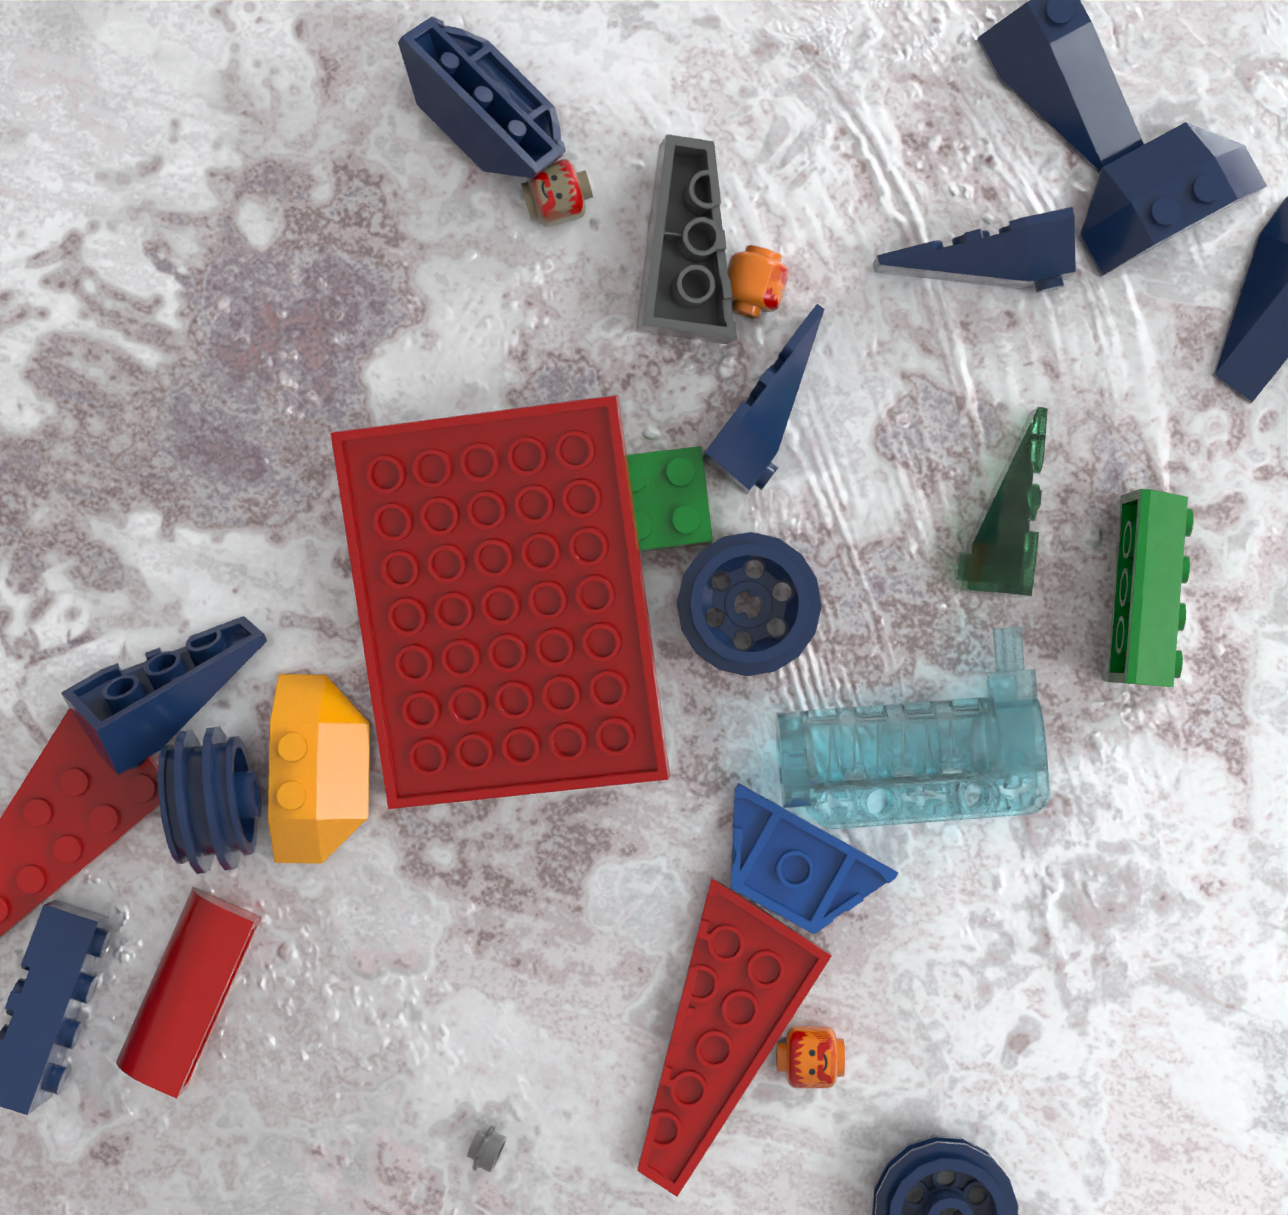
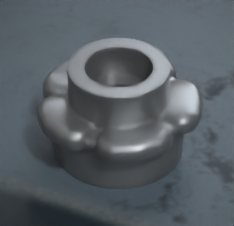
[467,1126,507,1173]

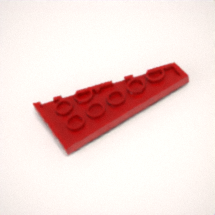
[0,708,160,939]

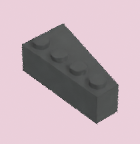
[636,134,737,344]

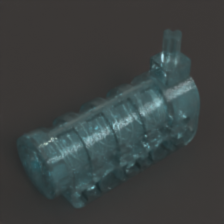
[775,627,1050,829]

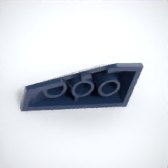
[703,304,825,494]

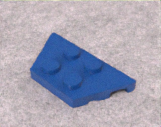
[730,783,898,934]

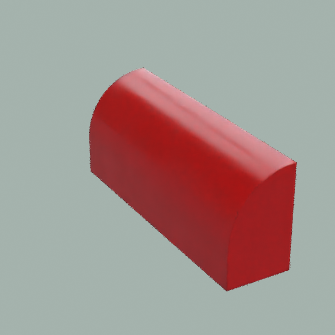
[116,887,262,1099]

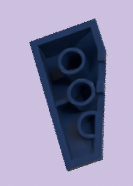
[977,0,1144,174]
[1212,196,1288,403]
[873,207,1076,293]
[61,616,267,775]

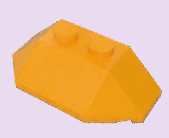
[268,674,371,864]

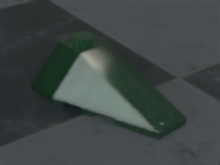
[954,407,1048,598]

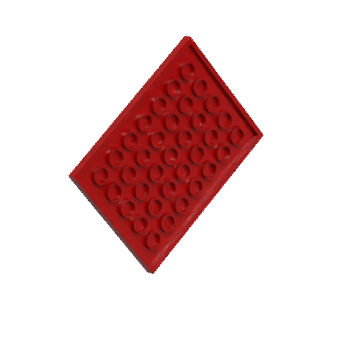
[330,395,671,809]

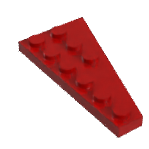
[637,877,832,1197]

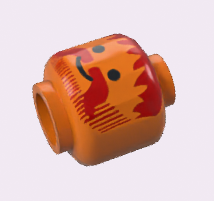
[723,245,789,319]
[776,1026,845,1088]

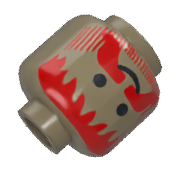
[521,159,593,227]

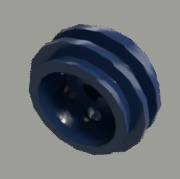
[677,532,822,676]
[158,726,261,874]
[872,1135,1019,1215]

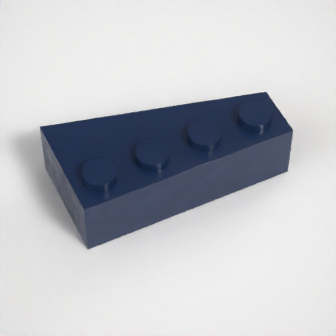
[0,900,111,1115]

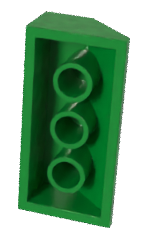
[1107,489,1194,687]

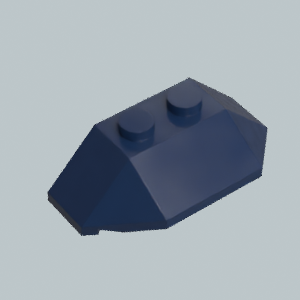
[398,16,566,178]
[1079,122,1267,277]

